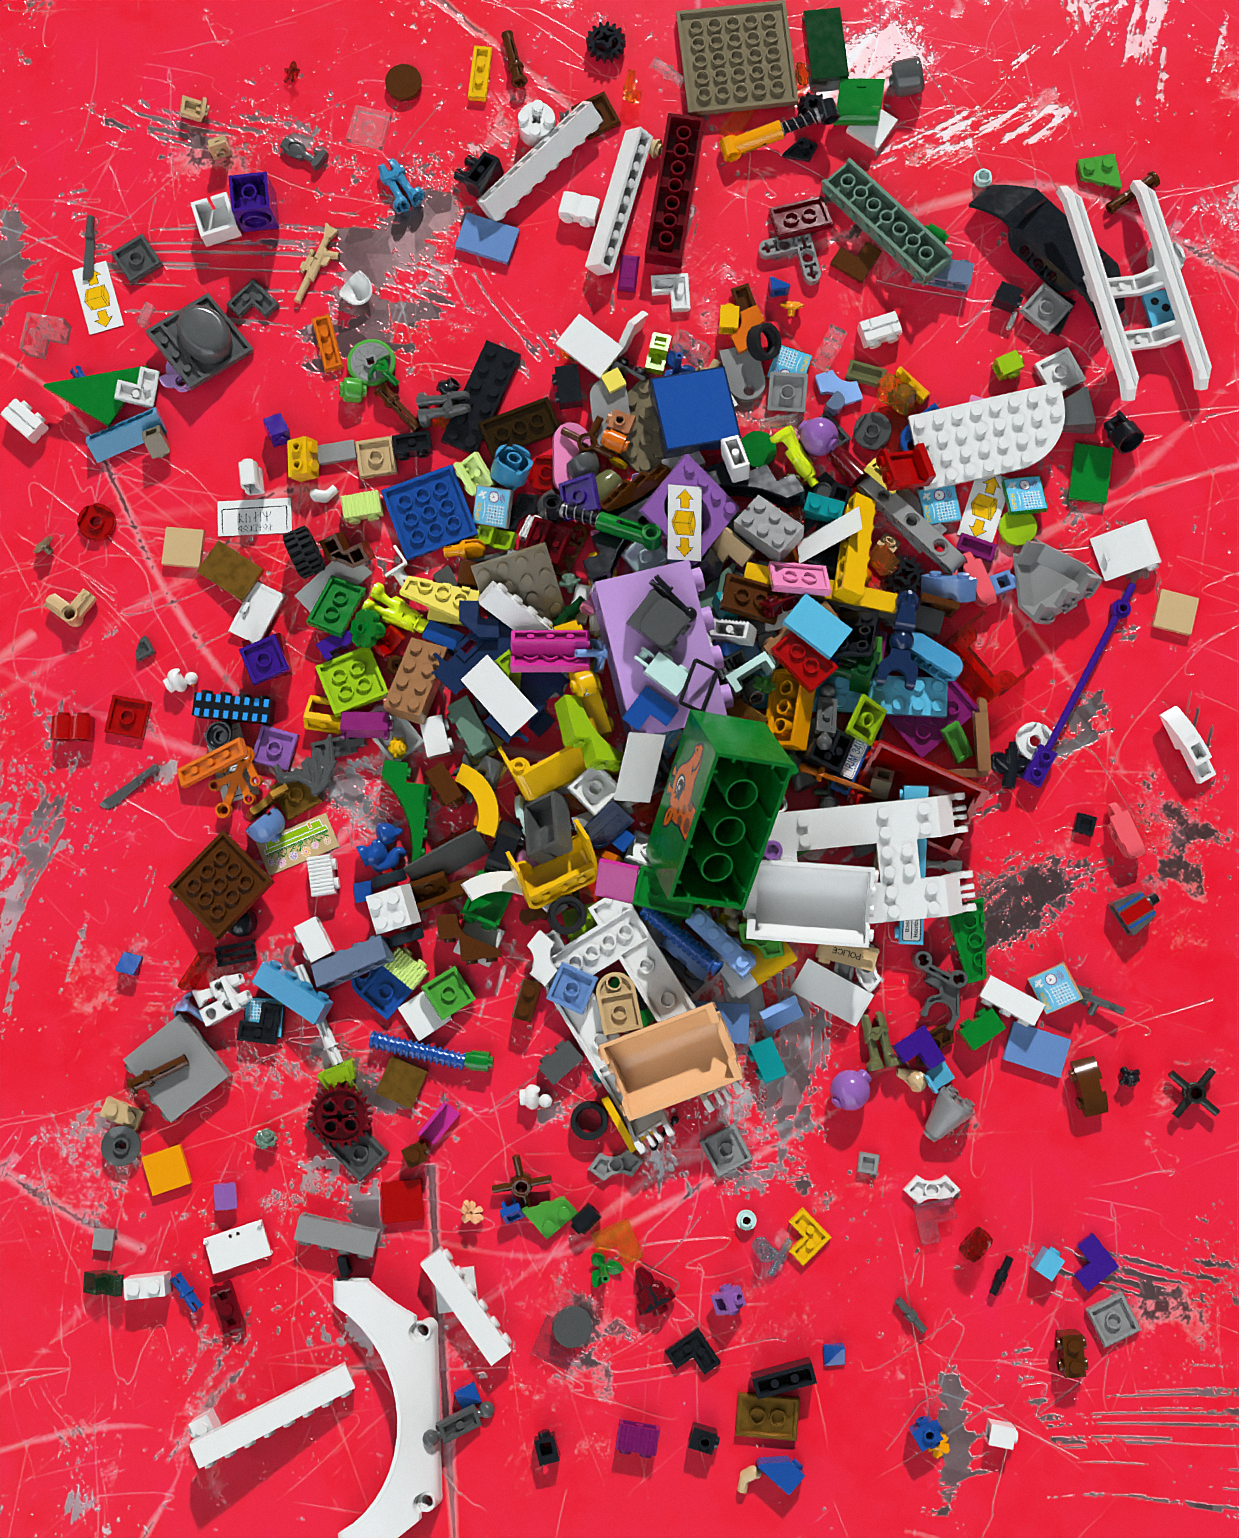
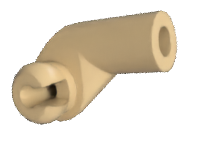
[737,1465,762,1493]

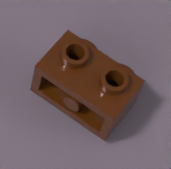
[1055,1329,1088,1378]

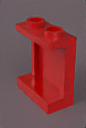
[876,443,936,491]

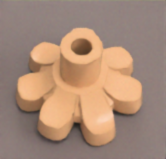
[461,1200,484,1224]

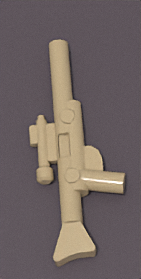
[294,223,340,304]

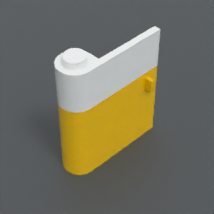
[707,931,798,999]

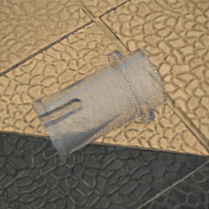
[136,302,156,328]

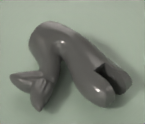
[452,753,505,805]

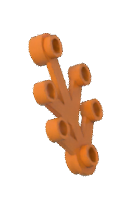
[208,746,263,818]

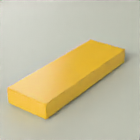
[468,46,493,102]

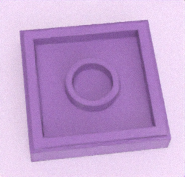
[253,724,300,772]

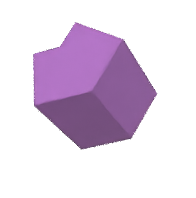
[214,1182,237,1210]

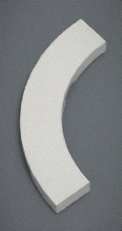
[461,871,568,915]

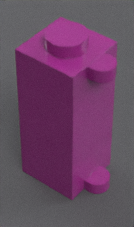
[340,712,394,740]

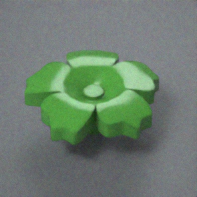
[753,676,777,693]

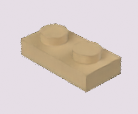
[99,1096,146,1131]

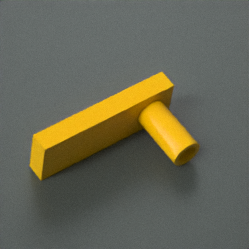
[601,1094,653,1153]

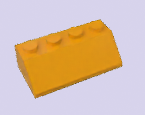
[765,669,816,751]

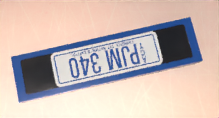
[829,739,870,796]

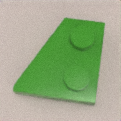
[1076,153,1122,191]
[522,1196,578,1239]

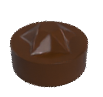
[386,655,403,675]

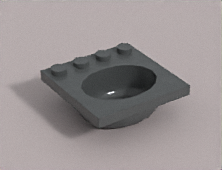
[145,293,254,391]

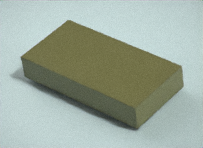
[845,359,887,389]

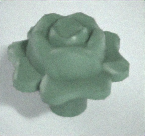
[558,573,581,593]
[253,1128,278,1150]

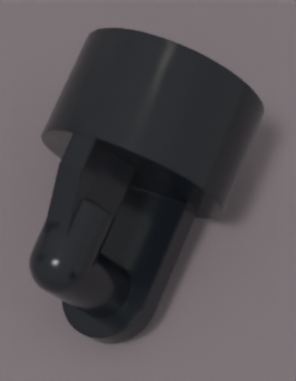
[1104,410,1144,454]

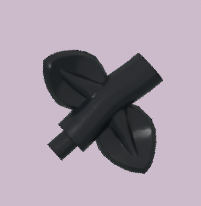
[991,742,1030,789]

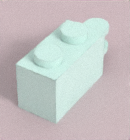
[634,646,689,697]

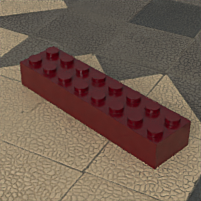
[645,113,705,268]

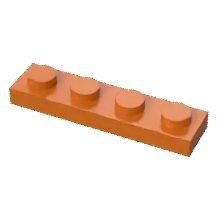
[177,737,248,788]

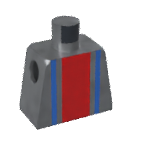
[1107,891,1160,936]

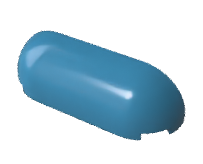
[910,632,963,683]

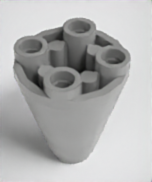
[923,1085,975,1142]

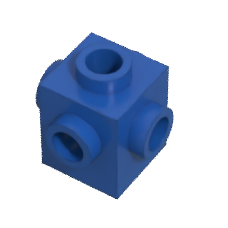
[908,1415,943,1452]

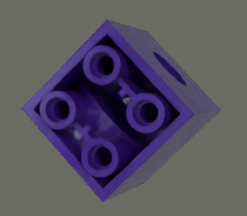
[228,171,279,232]

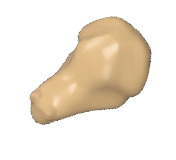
[896,1068,927,1092]

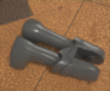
[416,391,471,428]

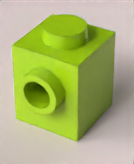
[991,350,1024,382]

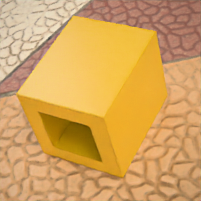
[718,303,740,335]

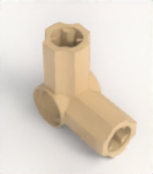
[44,588,98,627]

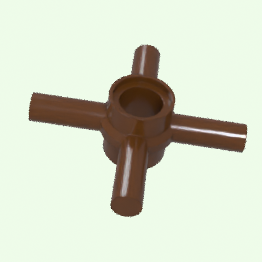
[560,416,614,459]
[492,1154,552,1208]

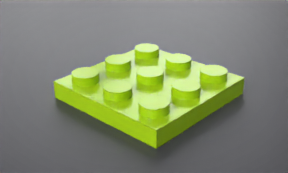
[315,647,389,717]

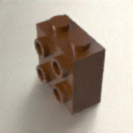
[425,762,466,809]

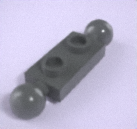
[814,683,838,750]
[423,1401,495,1447]

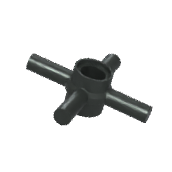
[1168,1068,1220,1119]

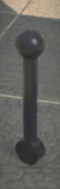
[650,1116,679,1151]

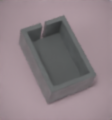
[523,791,573,864]

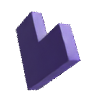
[892,1025,946,1071]
[1074,1233,1119,1292]

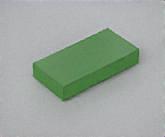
[940,721,974,764]

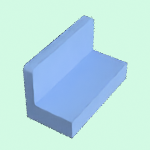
[758,994,804,1033]

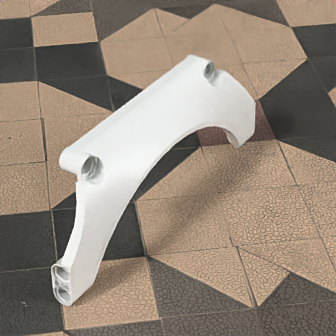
[333,1277,443,1538]

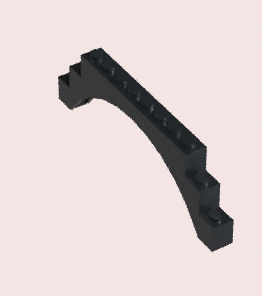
[583,461,805,586]

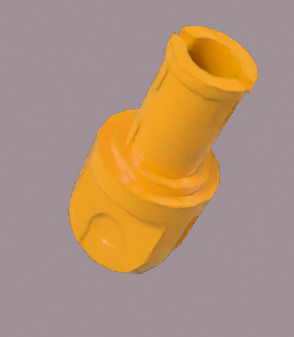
[443,539,486,559]

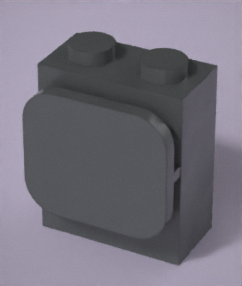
[626,589,691,652]

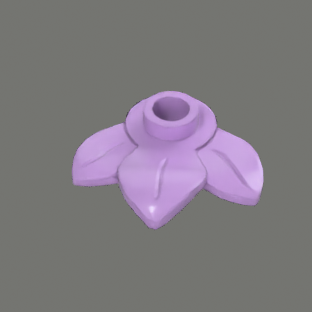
[159,361,190,392]

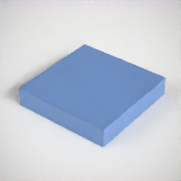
[546,962,599,1015]

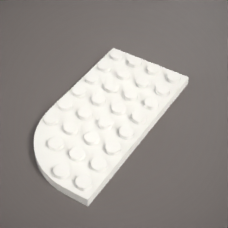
[908,382,1065,492]

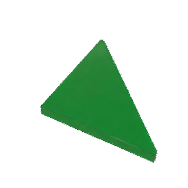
[43,366,148,427]

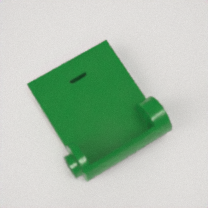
[833,78,885,126]

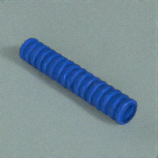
[639,908,724,976]
[369,1031,466,1071]

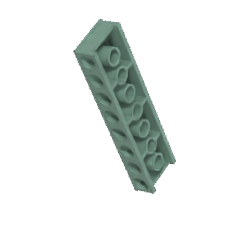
[821,157,953,287]

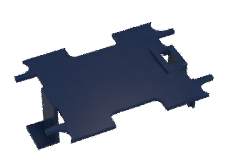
[431,615,570,745]

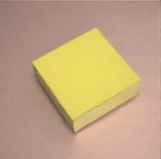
[601,367,627,394]

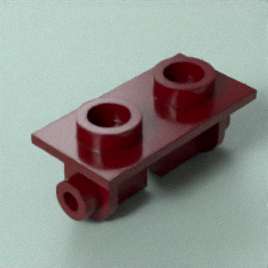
[759,592,801,618]

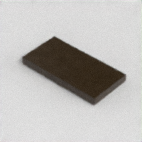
[477,396,560,459]

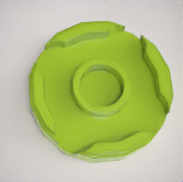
[998,512,1037,547]

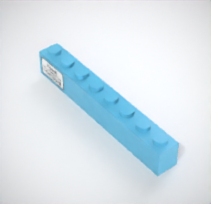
[894,785,929,945]

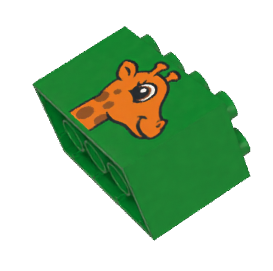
[645,709,795,910]

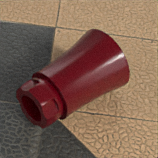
[827,445,869,489]

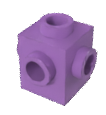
[710,1283,746,1316]

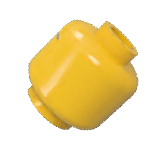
[570,670,600,697]

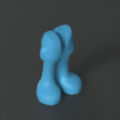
[378,158,425,213]

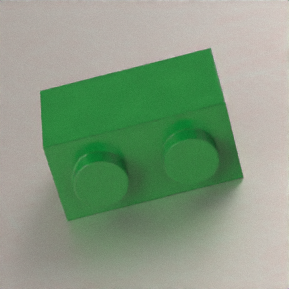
[956,1007,1006,1051]

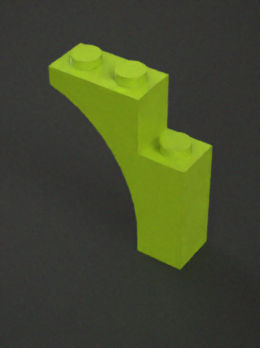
[554,695,624,772]

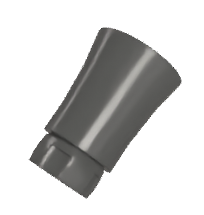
[785,750,820,793]

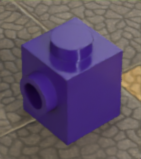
[263,413,291,447]

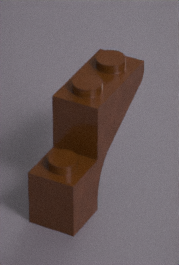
[437,913,502,965]

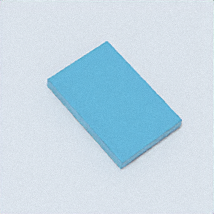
[782,593,852,660]

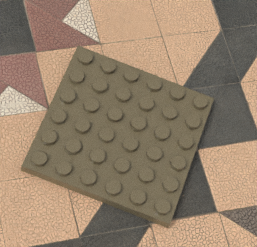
[676,0,799,116]

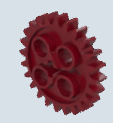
[307,1081,374,1148]

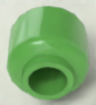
[339,377,367,403]

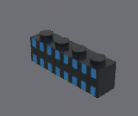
[192,690,276,726]

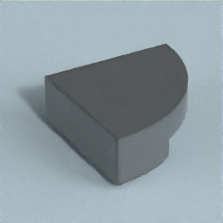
[135,635,156,662]

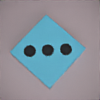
[1141,289,1175,328]

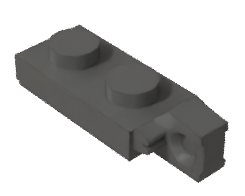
[311,736,367,758]

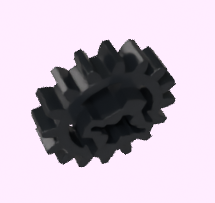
[586,21,626,63]
[882,555,924,594]

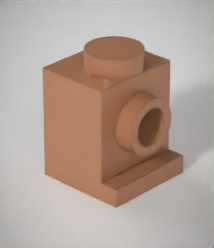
[605,409,636,439]

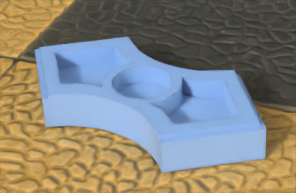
[814,370,863,406]

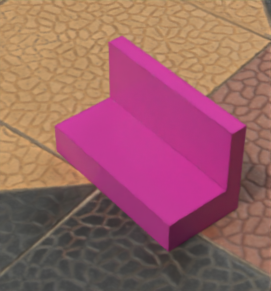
[417,1101,461,1145]

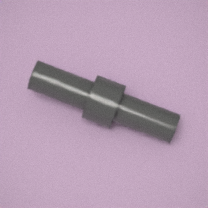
[894,1296,927,1334]

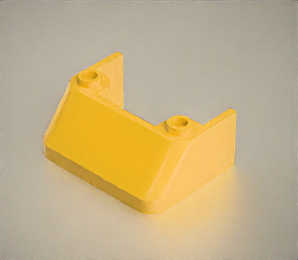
[497,738,587,802]
[505,819,598,909]

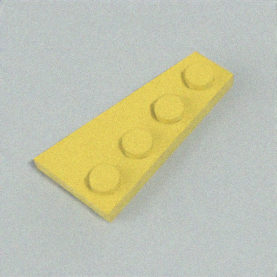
[399,576,480,620]

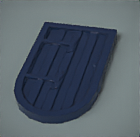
[584,800,635,849]

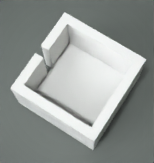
[191,192,242,247]

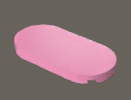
[552,423,591,490]

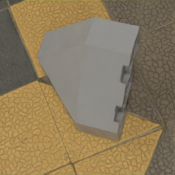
[1013,539,1103,625]

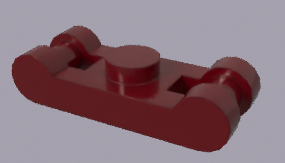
[210,1280,246,1338]

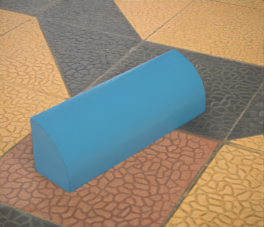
[86,407,167,463]

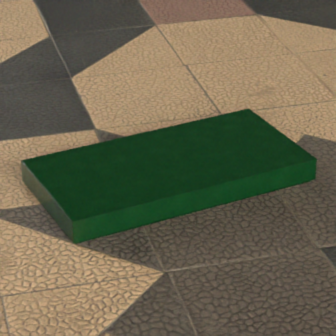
[803,7,849,83]

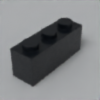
[751,1357,817,1399]

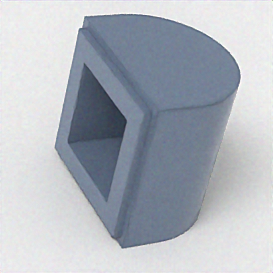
[824,391,845,416]

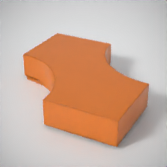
[730,305,765,355]

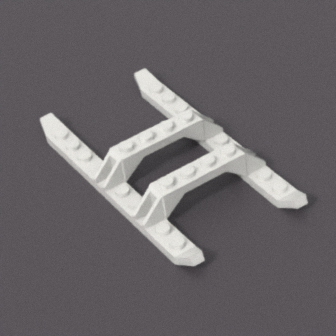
[1056,180,1212,401]

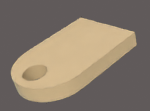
[596,972,643,1036]

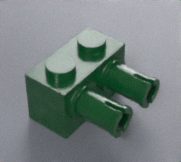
[832,651,880,695]

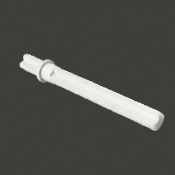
[294,964,343,1066]

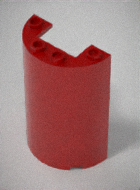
[846,739,990,857]

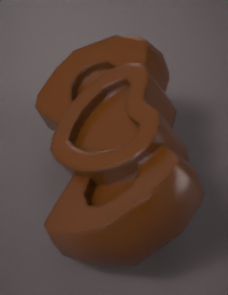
[519,907,547,926]

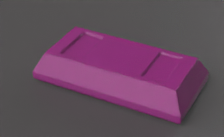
[617,254,640,292]
[956,532,997,563]

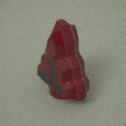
[635,1266,676,1316]

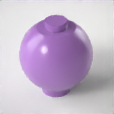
[798,417,839,456]
[830,1069,872,1111]

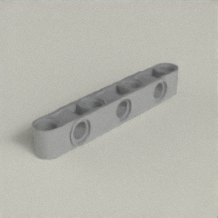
[857,475,966,575]

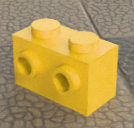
[287,436,319,482]

